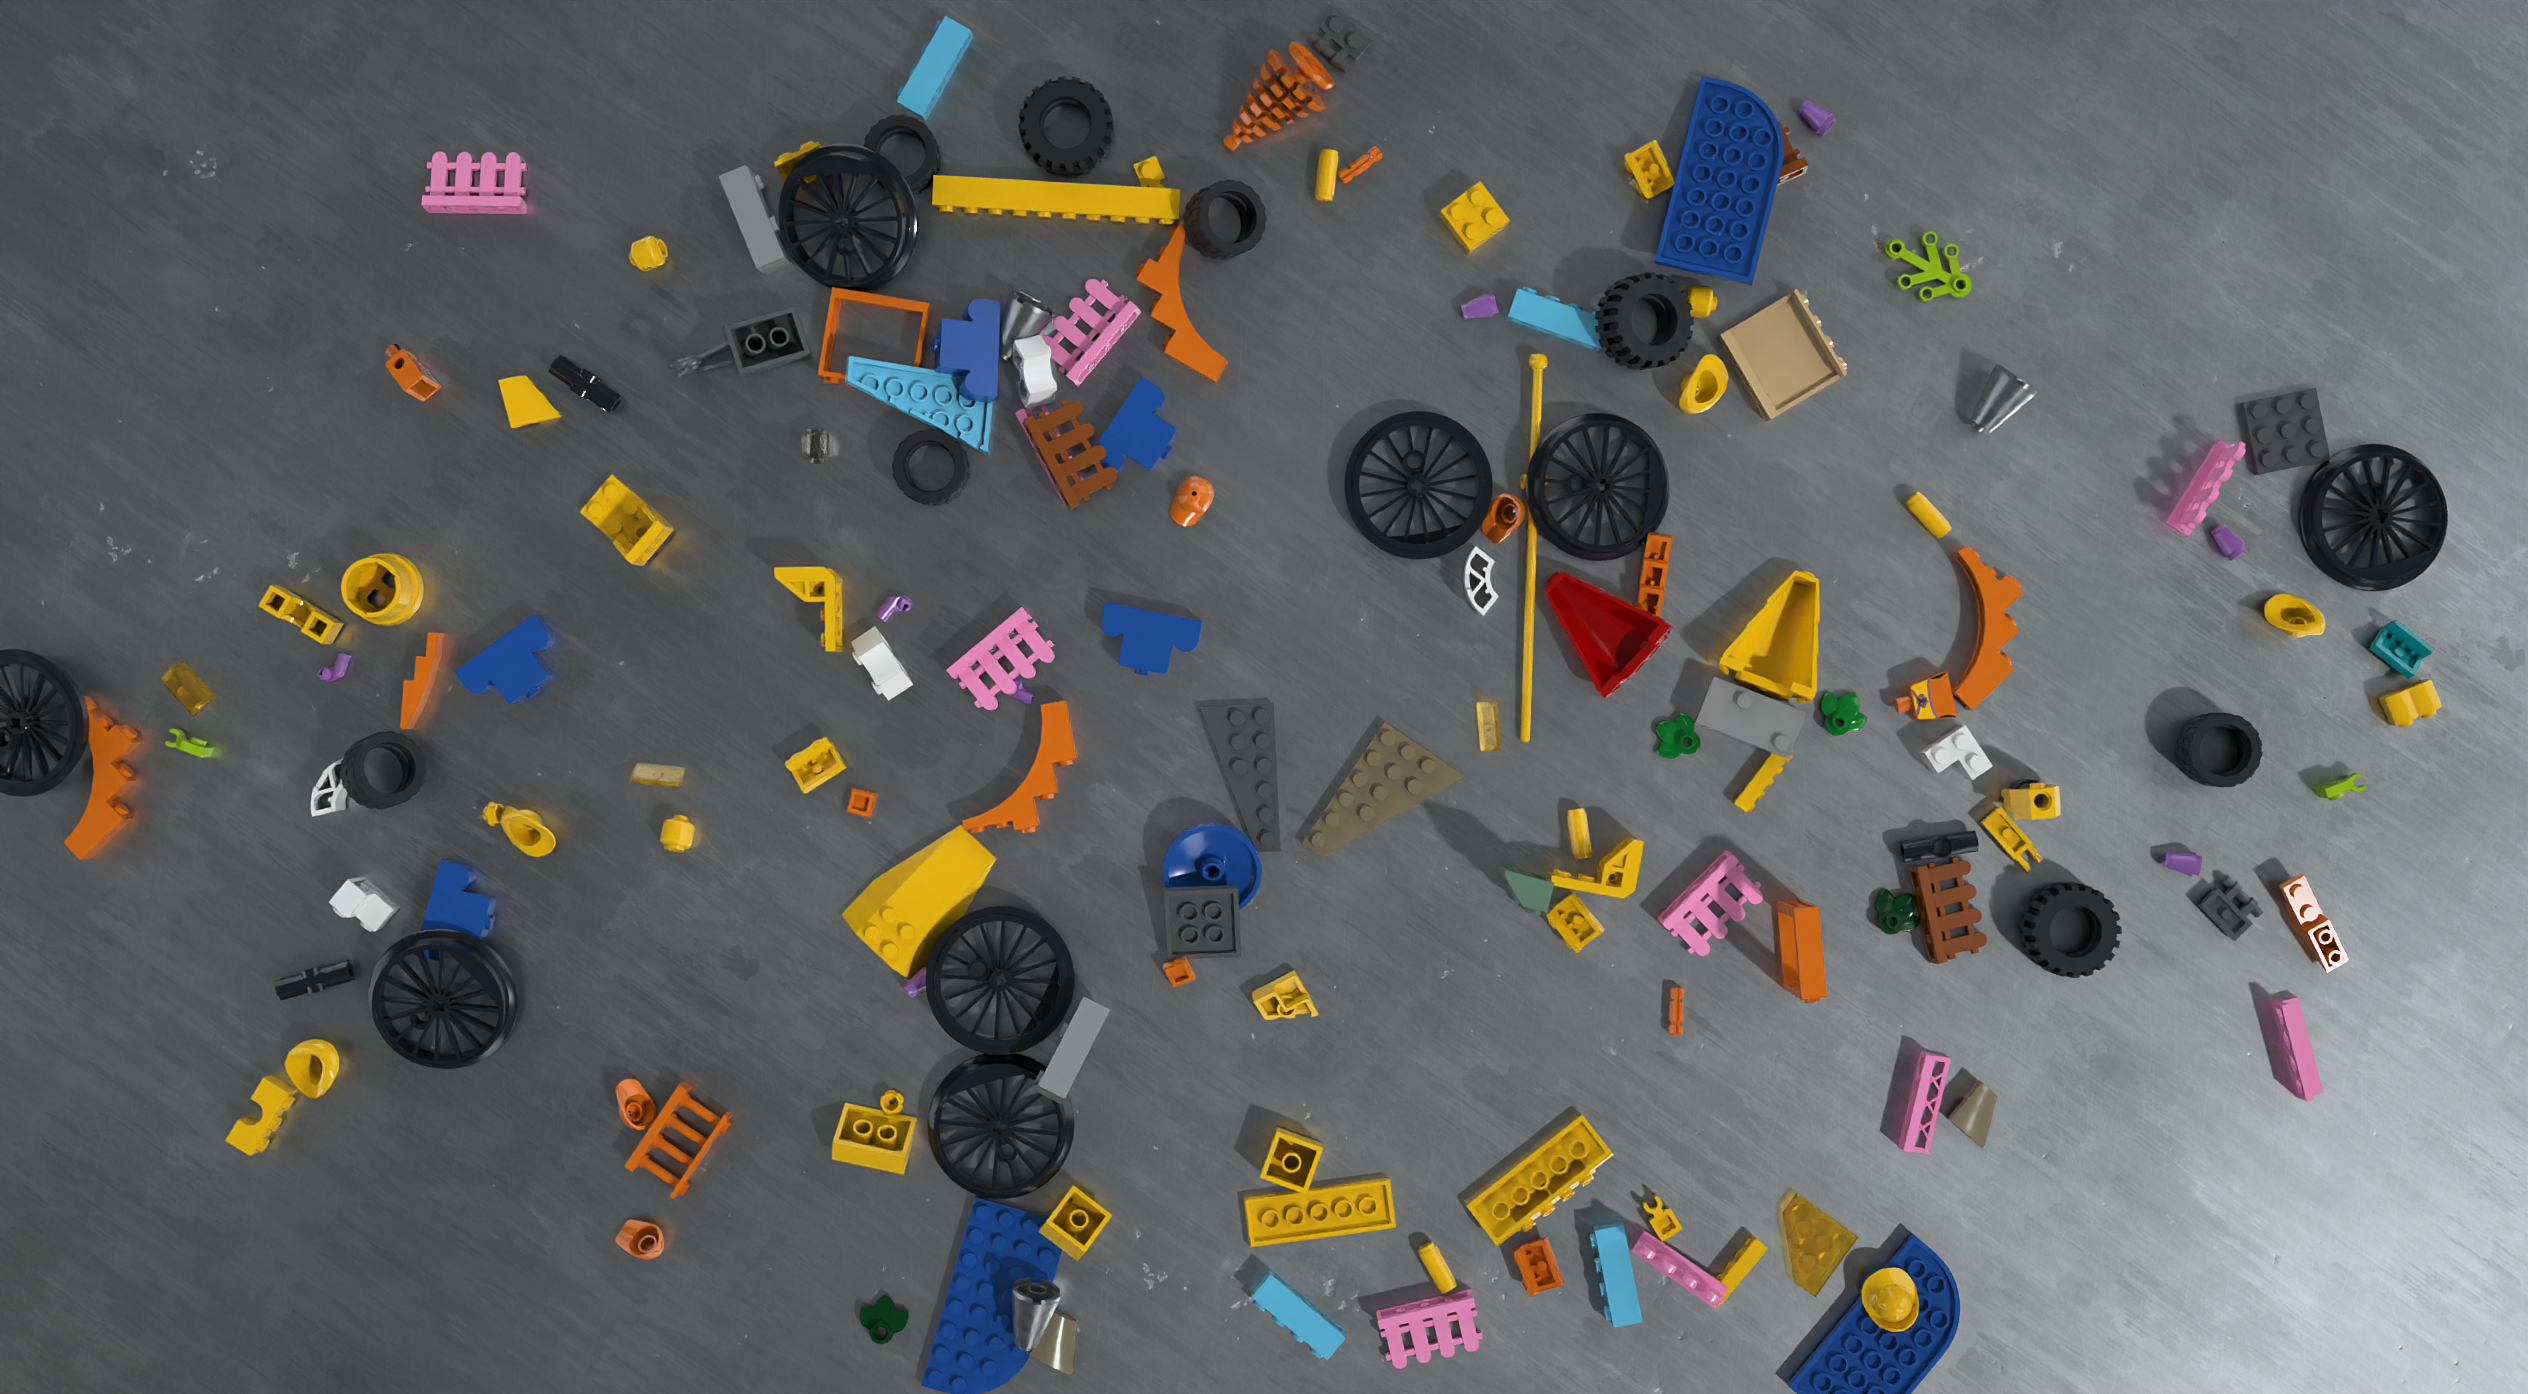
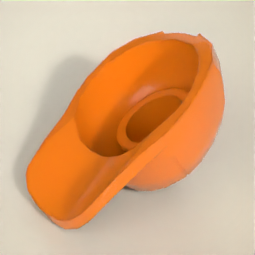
[1170,475,1214,527]
[1481,493,1525,544]
[615,1079,656,1130]
[615,1220,665,1260]

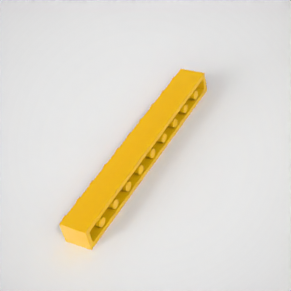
[932,175,1181,225]

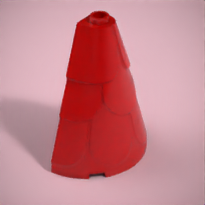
[1544,571,1673,698]

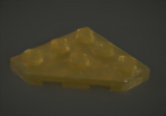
[1782,1193,1858,1297]

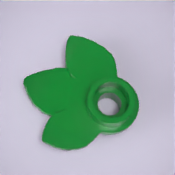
[1821,692,1867,736]
[1655,712,1701,759]

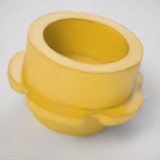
[483,802,504,826]
[880,1090,904,1114]

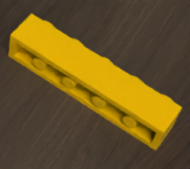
[1733,751,1793,813]
[1716,1236,1768,1307]

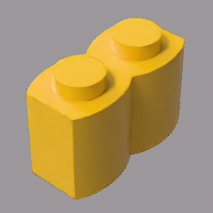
[2379,679,2442,728]

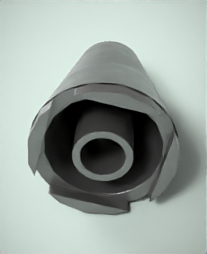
[999,289,1055,361]
[1970,363,2037,434]
[1012,1277,1061,1351]

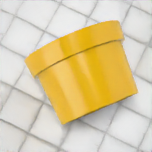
[341,553,424,626]

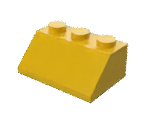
[832,1103,917,1175]

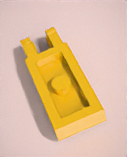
[1980,806,2043,873]

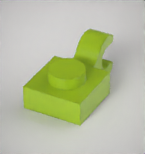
[165,729,214,758]
[2316,773,2367,801]

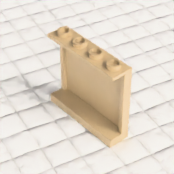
[1716,289,1847,422]

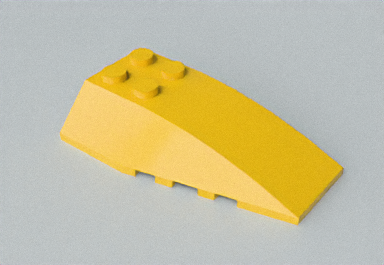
[841,825,996,980]

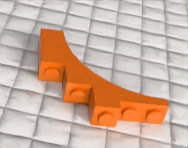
[1135,220,1228,384]
[1952,546,2024,710]
[63,696,142,860]
[962,700,1078,834]

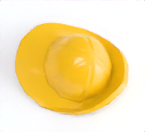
[1679,354,1728,414]
[2264,593,2325,638]
[500,807,556,857]
[285,1039,339,1099]
[1861,1267,1919,1332]

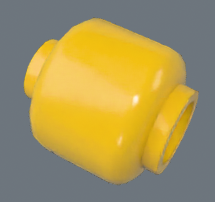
[629,236,668,272]
[1683,284,1718,318]
[660,815,695,853]

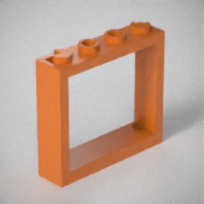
[818,287,933,388]
[1776,899,1827,1003]

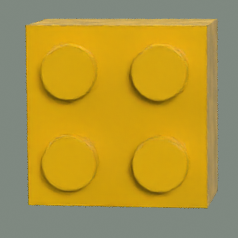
[1439,181,1510,254]
[1260,1127,1323,1195]
[1038,1185,1112,1262]

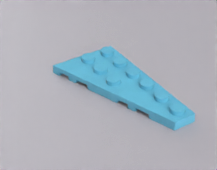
[845,356,993,454]

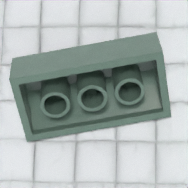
[1496,864,1555,915]

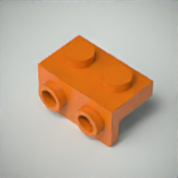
[1514,1237,1565,1297]

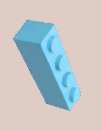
[896,16,973,121]
[1506,287,1602,352]
[1589,1221,1643,1328]
[1252,1269,1346,1360]

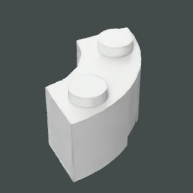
[1012,335,1057,409]
[1463,546,1499,616]
[851,626,913,700]
[311,759,347,817]

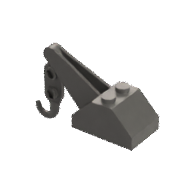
[668,306,810,379]

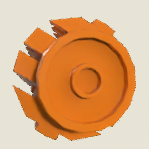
[1223,41,1335,151]

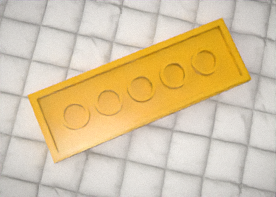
[1244,1178,1396,1247]

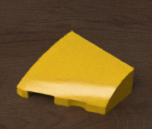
[498,375,561,429]
[1252,970,1319,1020]

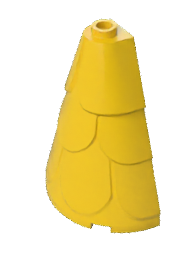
[1719,570,1820,703]

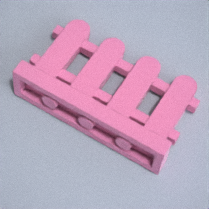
[421,152,527,214]
[1042,279,1141,387]
[2165,440,2246,537]
[946,607,1055,711]
[1656,850,1763,956]
[1631,1230,1728,1308]
[1376,1289,1483,1369]

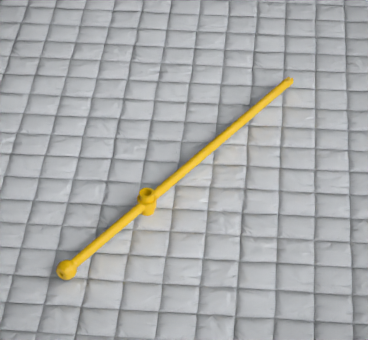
[1520,354,1548,743]

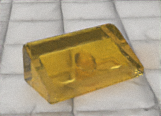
[161,661,216,717]
[1476,701,1501,751]
[630,763,686,787]

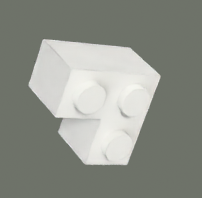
[1918,725,1993,780]
[329,876,401,932]

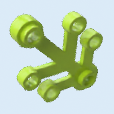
[1884,231,1972,302]

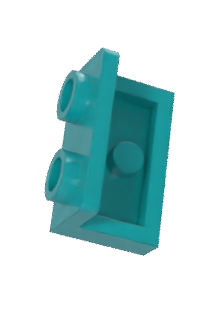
[2369,620,2434,679]

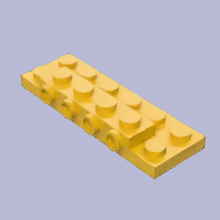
[1467,1115,1614,1246]

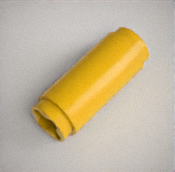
[1314,149,1339,201]
[1905,491,1952,539]
[1567,808,1592,859]
[1418,1242,1457,1294]

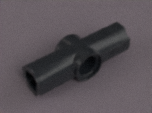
[549,355,623,414]
[1900,830,1979,863]
[275,960,355,1001]

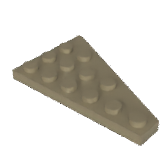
[1302,721,1464,857]

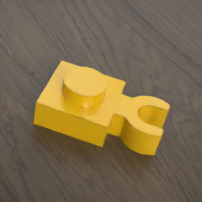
[1133,155,1165,188]
[1642,1194,1683,1242]

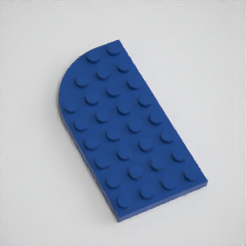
[1654,76,1784,286]
[921,1195,1062,1394]
[1787,1233,1960,1394]

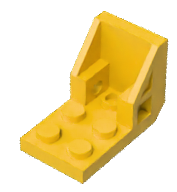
[580,474,674,566]
[774,567,843,652]
[1546,837,1644,899]

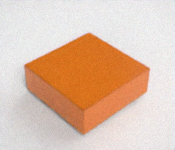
[846,788,877,818]
[1163,956,1196,988]

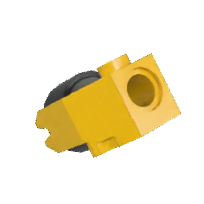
[2001,779,2061,820]

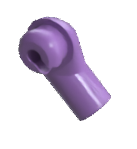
[876,596,912,622]
[317,652,351,682]
[1008,673,1035,705]

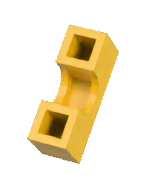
[258,585,344,644]
[225,1074,297,1156]

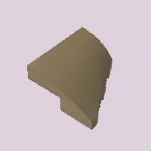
[1948,1080,1998,1148]
[1029,1309,1076,1375]

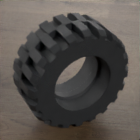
[1018,76,1114,176]
[1595,272,1694,370]
[2019,882,2122,978]

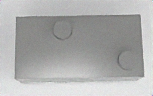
[719,165,792,276]
[1694,676,1807,759]
[1034,997,1110,1105]

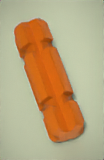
[1338,147,1382,184]
[1669,987,1684,1036]

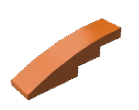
[1635,532,1673,617]
[400,632,445,729]

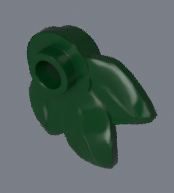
[1876,889,1921,935]
[859,1294,909,1344]

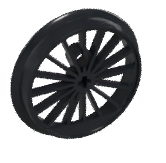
[779,143,918,292]
[1344,411,1493,559]
[1526,413,1670,561]
[2300,444,2448,591]
[0,649,89,797]
[926,906,1075,1055]
[368,929,518,1069]
[927,1053,1074,1199]

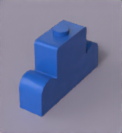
[931,299,1001,403]
[1096,376,1177,472]
[1101,602,1203,676]
[454,614,555,704]
[414,858,496,961]

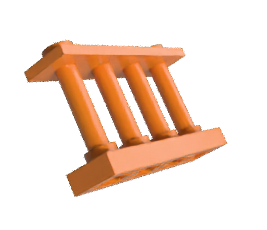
[624,1081,732,1199]

